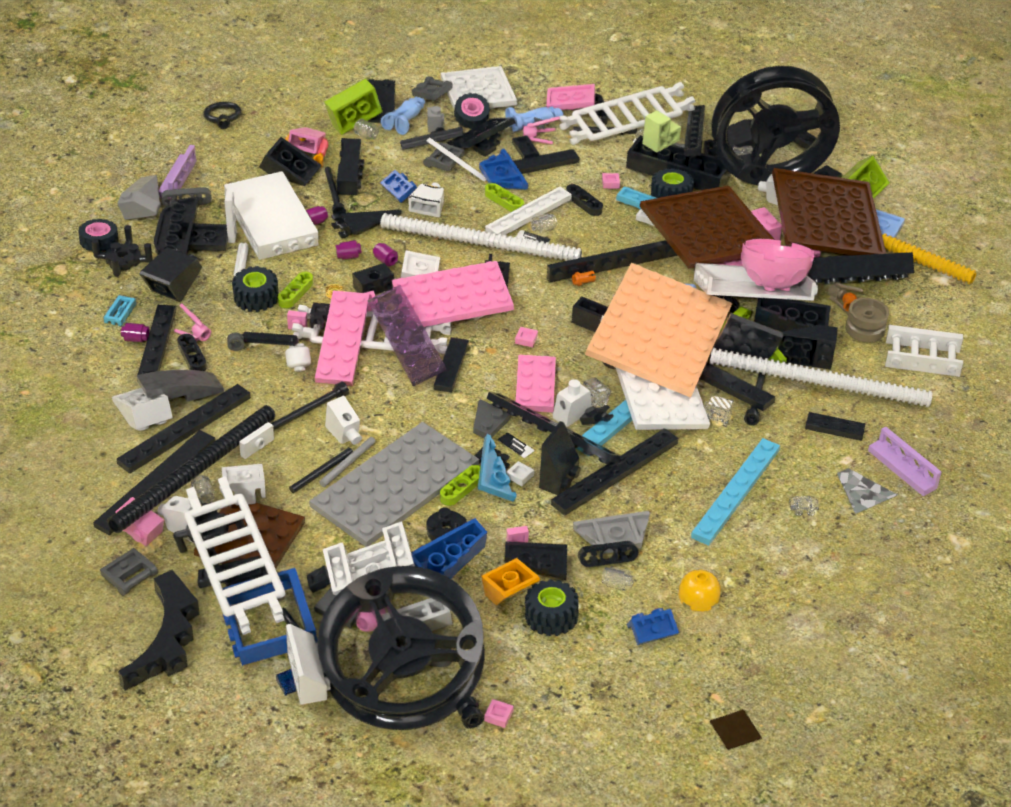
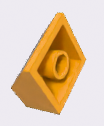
[481,558,540,605]

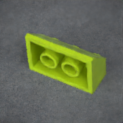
[842,155,890,199]

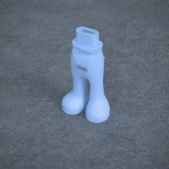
[381,97,425,135]
[505,107,563,132]

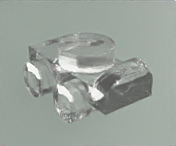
[789,496,819,516]

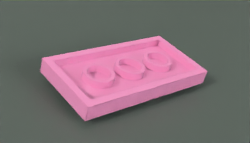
[516,355,556,412]

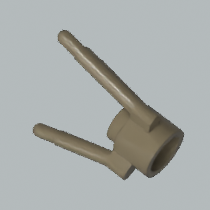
[828,282,863,315]

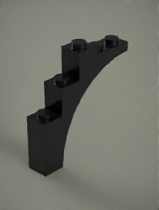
[118,569,200,691]

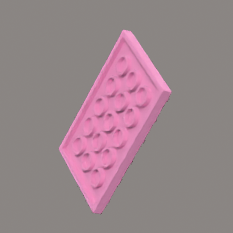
[392,261,514,330]

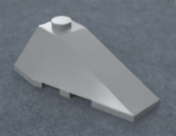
[117,175,161,220]

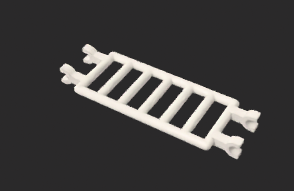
[559,82,695,145]
[292,305,451,354]
[184,476,286,635]

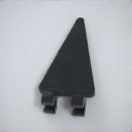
[331,210,402,238]

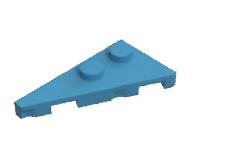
[478,434,516,502]

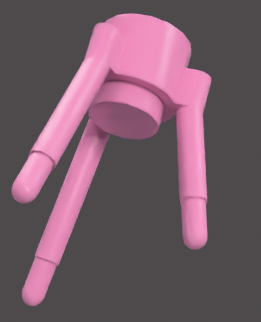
[523,116,560,144]
[174,304,211,342]

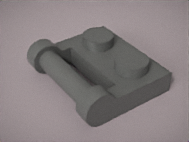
[411,76,453,101]
[423,143,465,171]
[100,548,158,596]

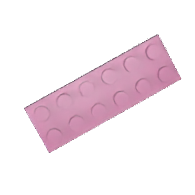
[315,290,370,386]

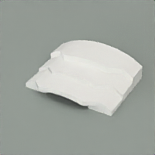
[323,521,415,595]

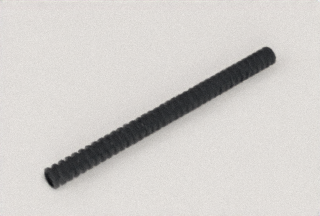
[107,405,276,533]

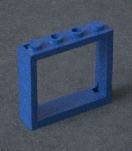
[222,568,318,665]

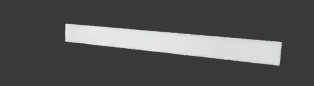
[426,138,486,181]

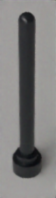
[324,166,346,215]
[744,372,766,426]
[271,381,349,431]

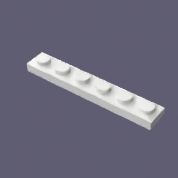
[485,187,572,236]

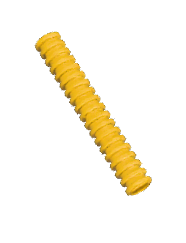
[882,233,976,285]

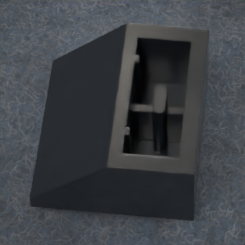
[571,296,608,332]

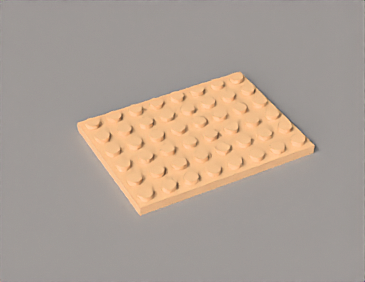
[585,263,732,397]

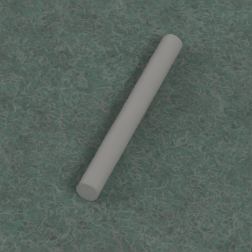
[319,437,376,487]

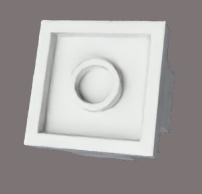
[222,464,266,505]

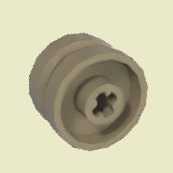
[845,298,889,342]

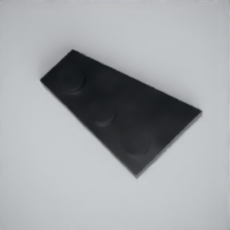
[504,541,567,581]

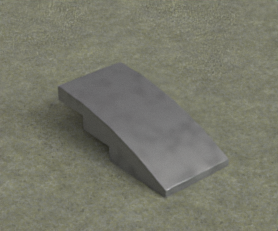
[137,370,224,402]

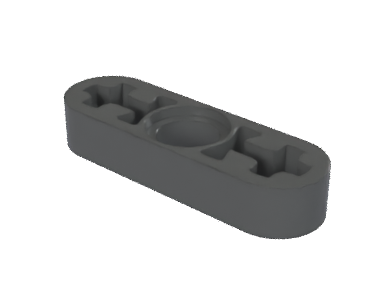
[161,187,212,207]

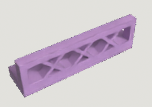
[158,145,196,199]
[868,427,941,496]

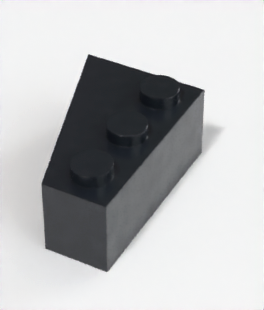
[337,138,365,195]

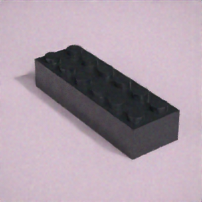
[626,135,731,190]
[807,252,914,285]

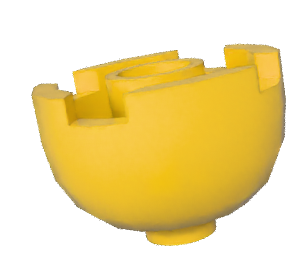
[678,569,721,612]

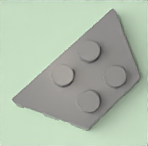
[573,511,650,554]

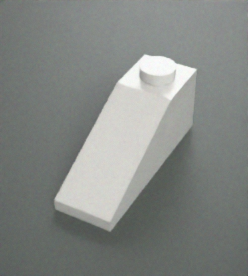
[382,598,452,631]

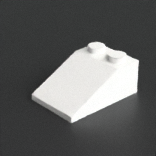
[112,388,173,431]

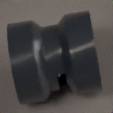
[456,696,484,729]

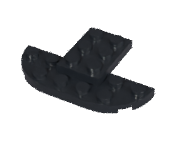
[154,197,228,255]

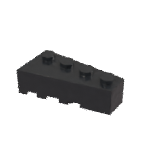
[754,297,831,332]

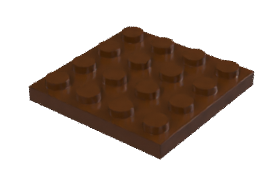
[194,502,305,574]

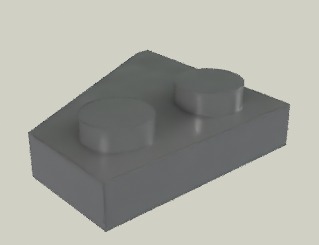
[473,399,511,438]

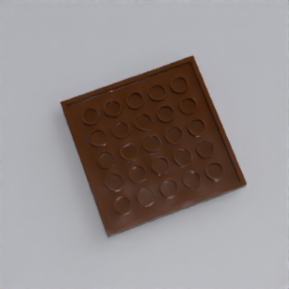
[772,168,886,255]
[639,186,775,269]

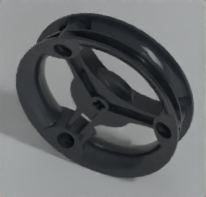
[711,66,840,185]
[318,566,485,730]

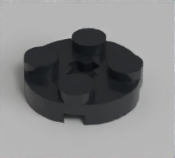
[426,507,467,541]

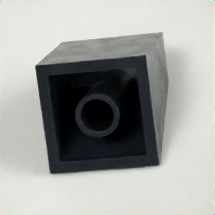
[139,247,202,303]

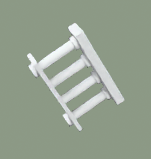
[885,325,963,377]

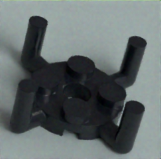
[91,225,153,277]
[173,503,246,566]

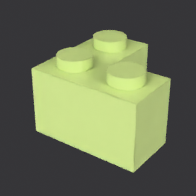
[643,110,681,152]

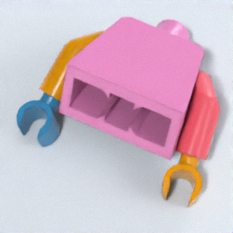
[285,127,329,167]

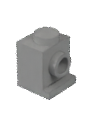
[427,106,444,133]

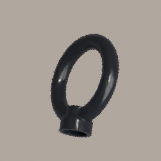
[203,101,242,129]

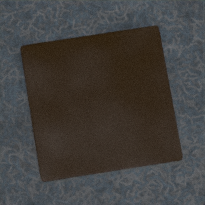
[709,709,762,750]

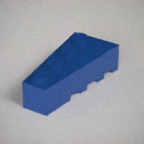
[411,518,487,579]

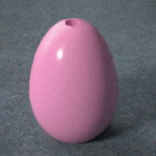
[356,608,386,632]

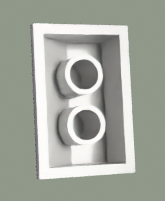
[286,624,330,705]

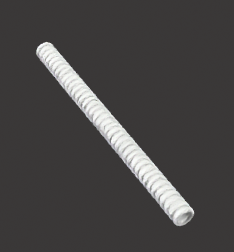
[381,213,582,261]
[710,348,932,408]

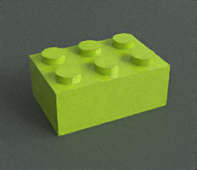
[324,78,382,135]

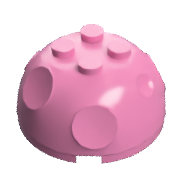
[741,239,814,291]

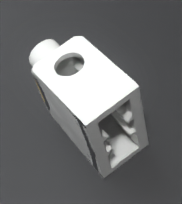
[409,183,444,218]

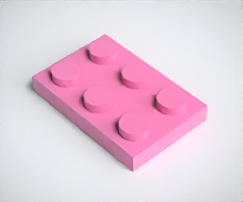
[546,84,595,110]

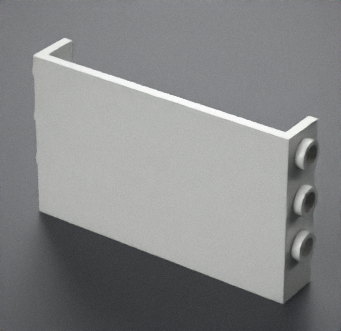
[224,171,318,260]
[694,263,818,301]

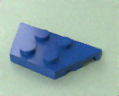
[479,149,528,190]

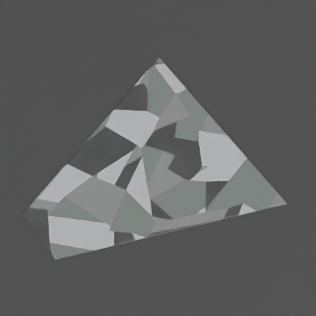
[837,468,898,514]

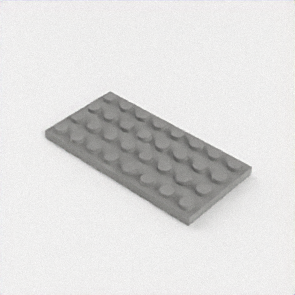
[309,422,479,547]

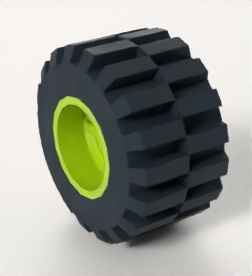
[651,169,694,198]
[232,266,279,312]
[525,579,579,636]

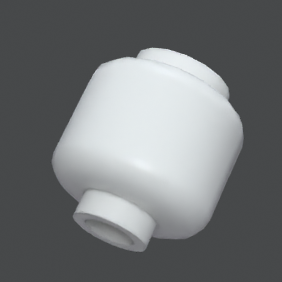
[285,343,311,372]

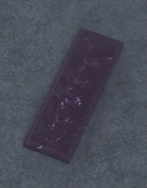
[367,285,447,386]

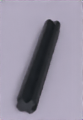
[400,127,464,150]
[242,332,299,346]

